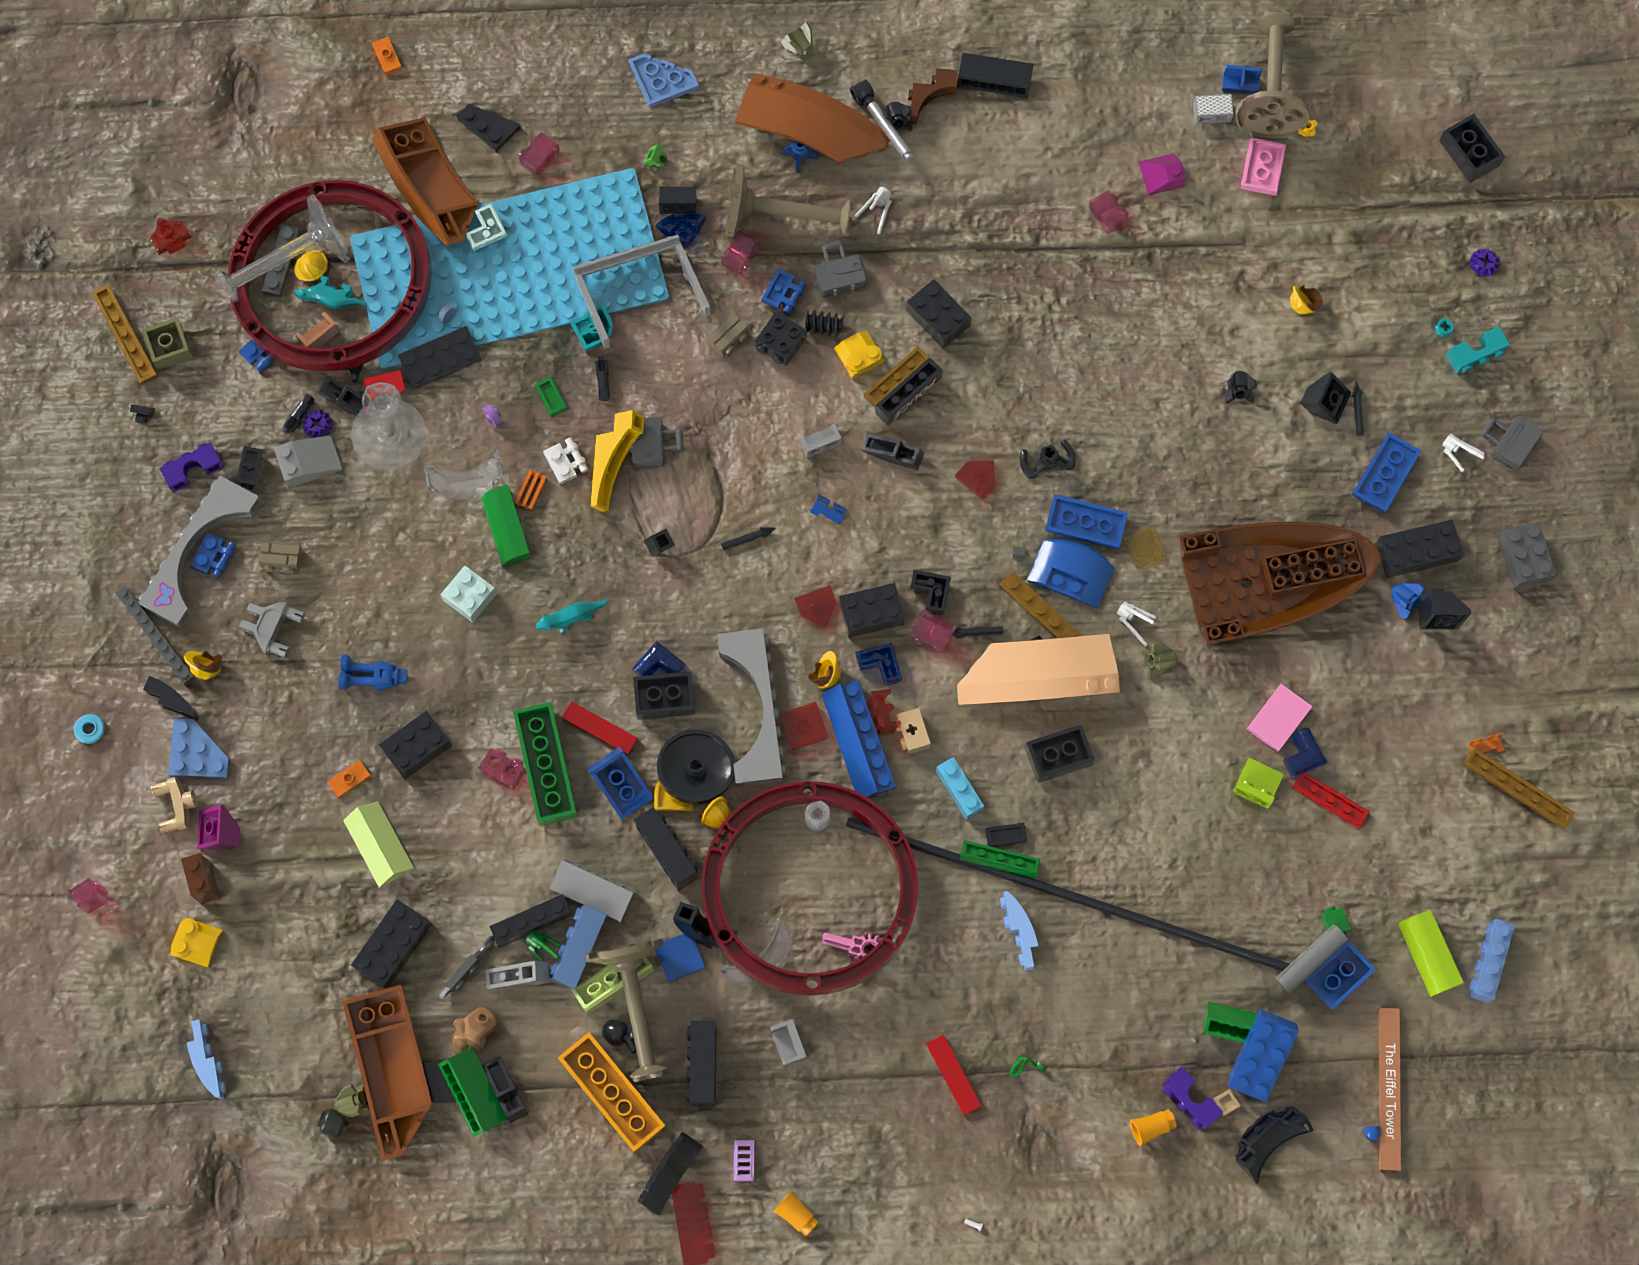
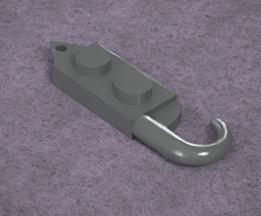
[439,936,495,1000]

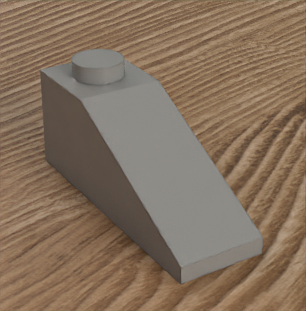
[486,961,550,990]

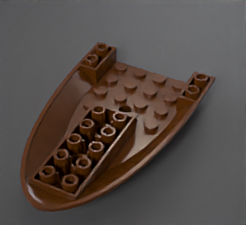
[1179,522,1380,645]

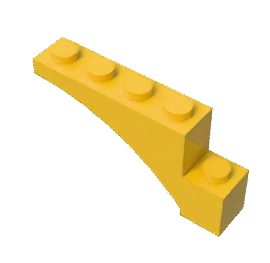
[591,410,645,512]

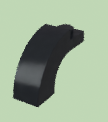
[673,902,737,949]

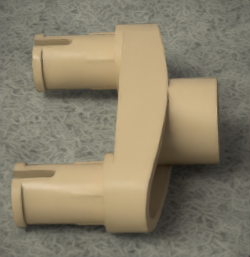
[151,777,198,834]

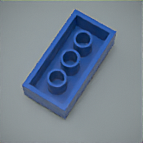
[1228,1009,1299,1102]

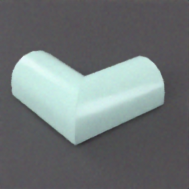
[466,203,507,251]

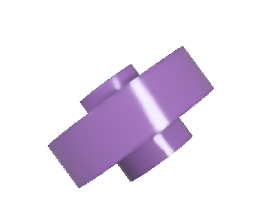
[482,404,503,428]

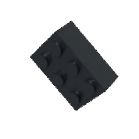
[1439,114,1505,183]
[906,279,972,349]
[839,583,905,638]
[633,671,695,720]
[379,710,452,780]
[1025,724,1095,783]

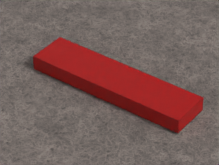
[561,701,638,756]
[1292,771,1370,829]
[926,1034,981,1116]

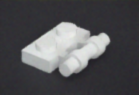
[543,437,588,485]

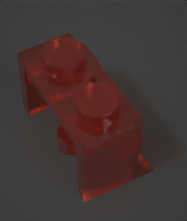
[867,689,901,735]

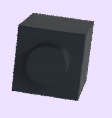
[643,528,675,557]

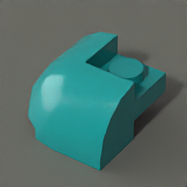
[570,304,613,353]

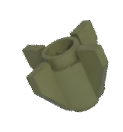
[780,22,813,56]
[1142,642,1177,678]
[334,1084,371,1117]

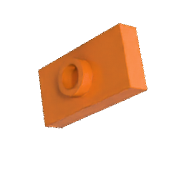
[372,37,402,76]
[327,760,371,799]

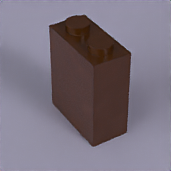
[181,853,220,905]

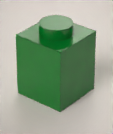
[1320,906,1351,933]

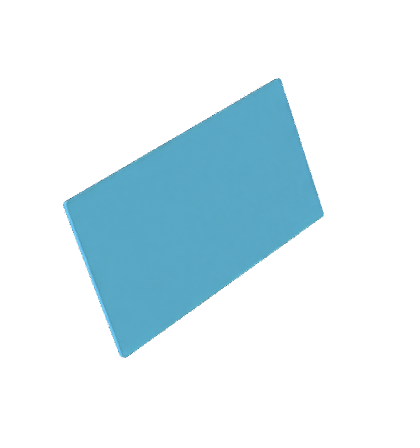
[350,168,669,369]

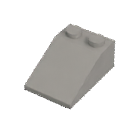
[273,435,343,488]

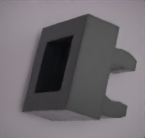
[130,405,155,424]

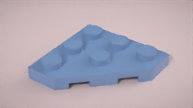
[628,53,699,108]
[168,718,230,779]

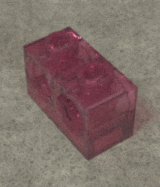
[479,748,526,791]

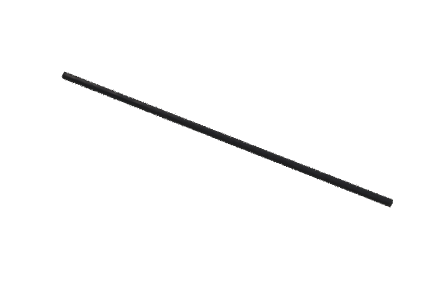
[846,818,1290,971]

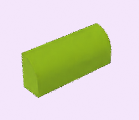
[1398,909,1464,997]

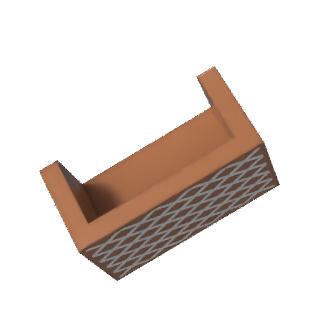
[295,311,339,348]

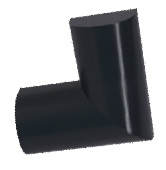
[910,570,951,615]

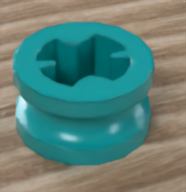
[1435,319,1454,337]

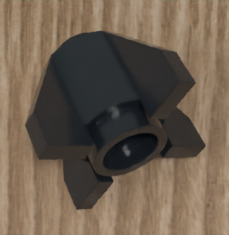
[883,102,913,131]
[1225,371,1257,404]

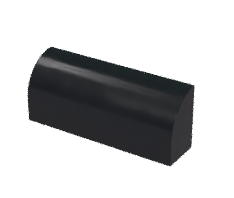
[957,53,1034,98]

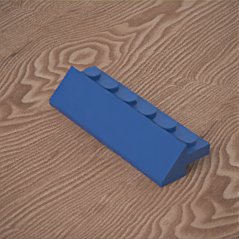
[822,680,896,799]

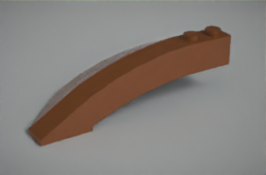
[735,73,890,165]
[372,117,480,246]
[342,985,432,1161]

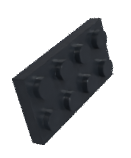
[398,326,482,390]

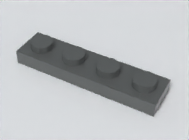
[262,224,300,297]

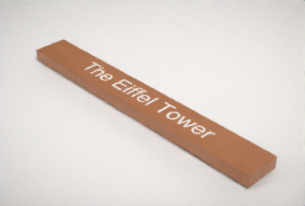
[1378,1008,1401,1171]

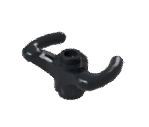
[1020,440,1076,479]

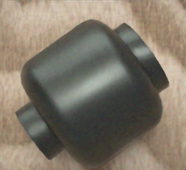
[317,1108,349,1138]

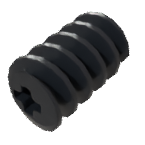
[805,310,845,337]

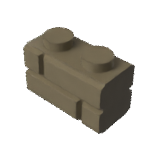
[707,313,749,358]
[259,542,303,574]

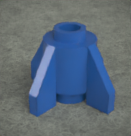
[782,140,819,172]
[1391,583,1425,620]

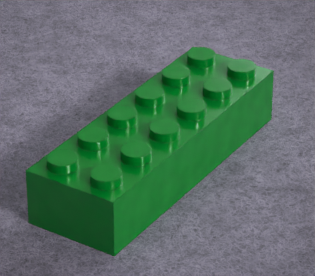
[513,702,578,827]

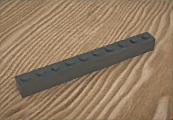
[115,586,196,686]

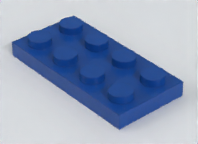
[1352,432,1422,514]
[1045,494,1128,550]

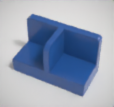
[1222,65,1262,94]

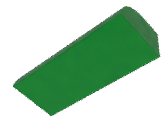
[481,484,531,568]
[1203,1001,1257,1043]
[438,1047,508,1137]

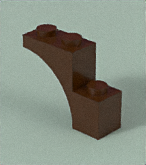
[908,68,958,124]

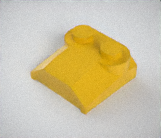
[834,331,885,379]
[170,917,223,968]

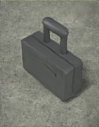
[815,241,867,297]
[1481,415,1543,471]
[629,417,684,469]

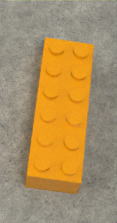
[558,1032,666,1154]

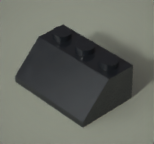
[1418,589,1471,630]

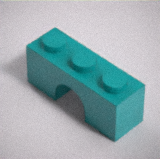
[1446,326,1510,374]

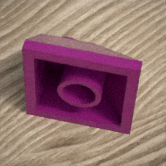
[1139,153,1187,195]
[197,805,241,850]

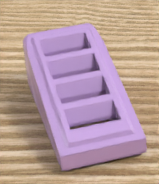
[734,1140,754,1182]

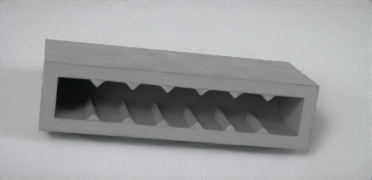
[550,859,637,922]
[1275,925,1348,994]

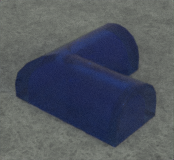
[632,640,686,676]
[855,643,902,686]
[1283,727,1327,778]

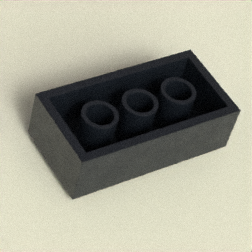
[1375,519,1464,579]
[633,807,698,891]
[351,899,432,989]
[686,1021,717,1107]

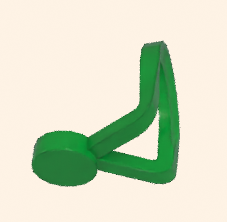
[1009,1056,1046,1078]

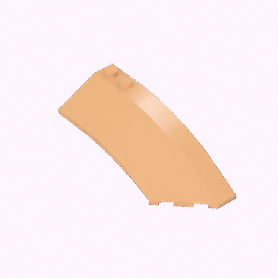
[957,634,1120,705]

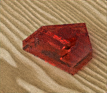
[150,218,192,255]
[954,460,996,501]
[794,585,837,628]

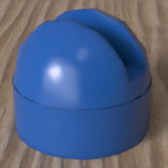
[1364,1126,1381,1141]

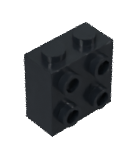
[755,311,807,366]

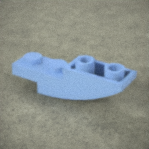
[1000,891,1038,971]
[187,1020,226,1100]

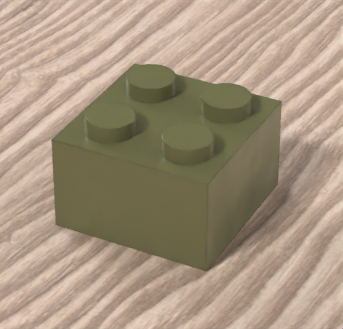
[142,317,194,371]

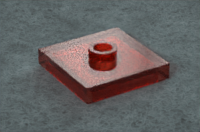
[779,702,829,751]

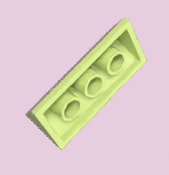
[343,801,414,888]
[571,957,654,1015]

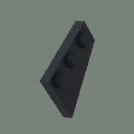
[456,104,521,152]

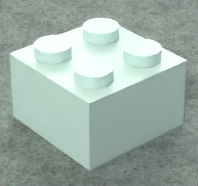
[441,566,497,623]

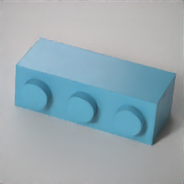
[936,757,984,821]

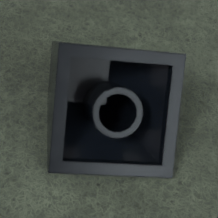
[1300,372,1351,424]

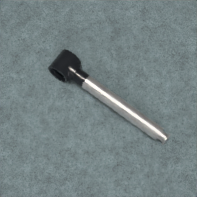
[849,79,915,163]

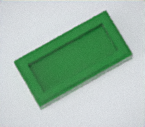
[534,377,568,418]

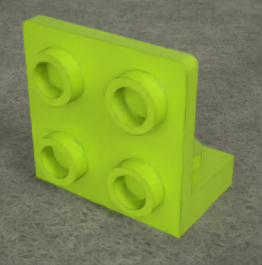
[1232,758,1284,809]

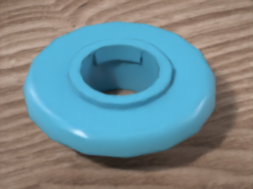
[74,714,105,744]

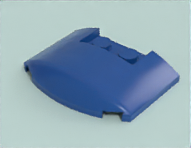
[1027,538,1114,609]

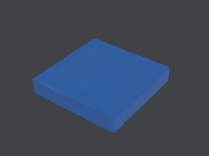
[656,934,705,983]

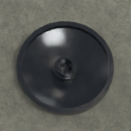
[657,730,735,804]

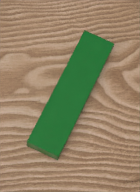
[960,840,1040,878]

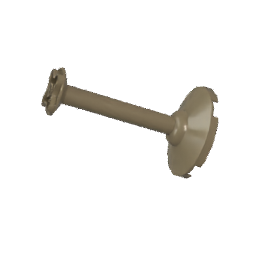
[1235,11,1310,140]
[725,164,854,237]
[585,938,669,1082]

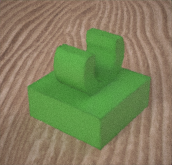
[643,144,667,167]

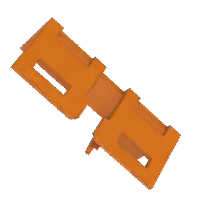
[1469,733,1505,754]

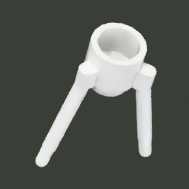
[854,187,892,235]
[1442,433,1485,472]
[1117,601,1156,647]

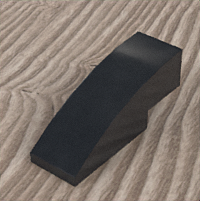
[317,375,378,422]
[861,433,924,470]
[143,676,199,721]
[482,1056,528,1124]

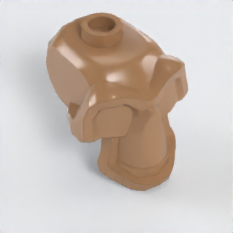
[451,1007,497,1053]

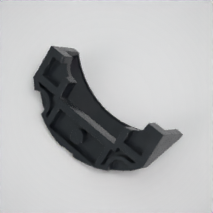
[1236,1106,1314,1184]
[637,1131,703,1215]

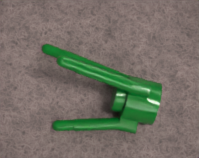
[526,930,562,978]

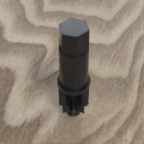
[595,356,610,401]
[283,394,315,434]

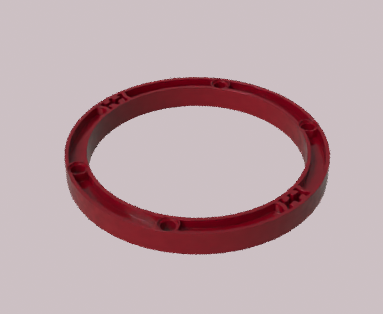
[228,180,432,371]
[702,781,918,996]

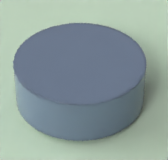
[438,305,456,324]

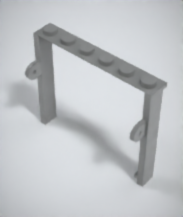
[573,235,711,349]

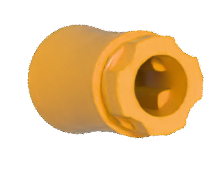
[1130,1109,1177,1146]
[773,1190,819,1236]

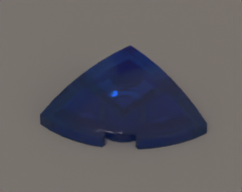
[656,212,706,248]

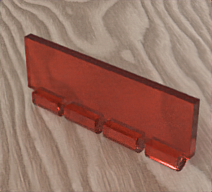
[672,1181,715,1265]

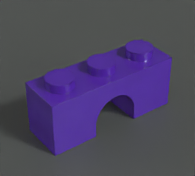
[159,443,224,493]
[1162,1067,1223,1130]

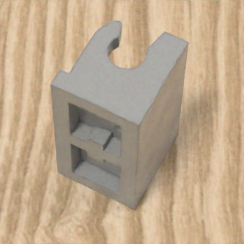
[799,424,842,458]

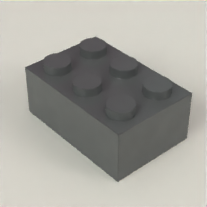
[1497,522,1556,590]

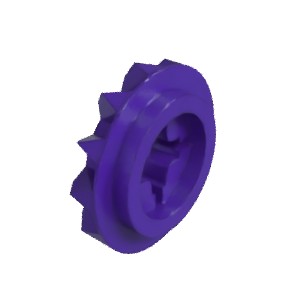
[1470,248,1500,276]
[302,409,333,438]

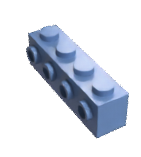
[550,905,606,989]
[1469,919,1515,1003]

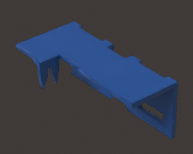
[810,494,846,524]

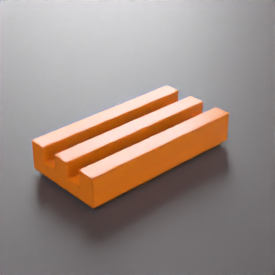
[514,470,547,511]

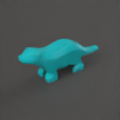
[294,275,367,310]
[536,599,608,633]

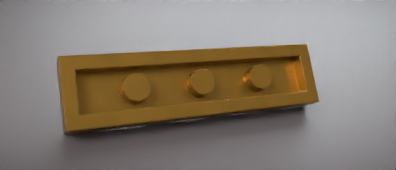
[864,346,929,407]

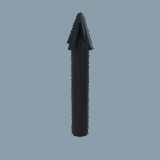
[1351,382,1364,436]
[721,527,776,551]
[946,626,1003,639]

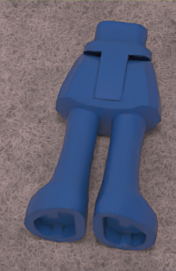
[339,654,408,690]

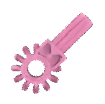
[822,933,879,960]

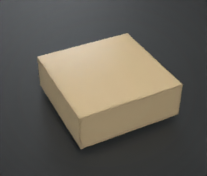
[1212,1089,1241,1117]

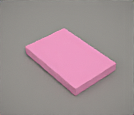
[1240,137,1287,196]
[1247,684,1312,752]

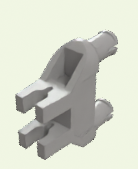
[239,602,306,658]

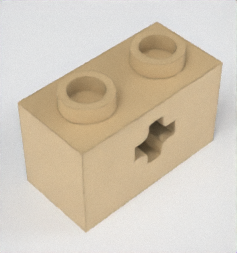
[894,708,931,755]

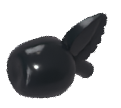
[602,1020,648,1054]

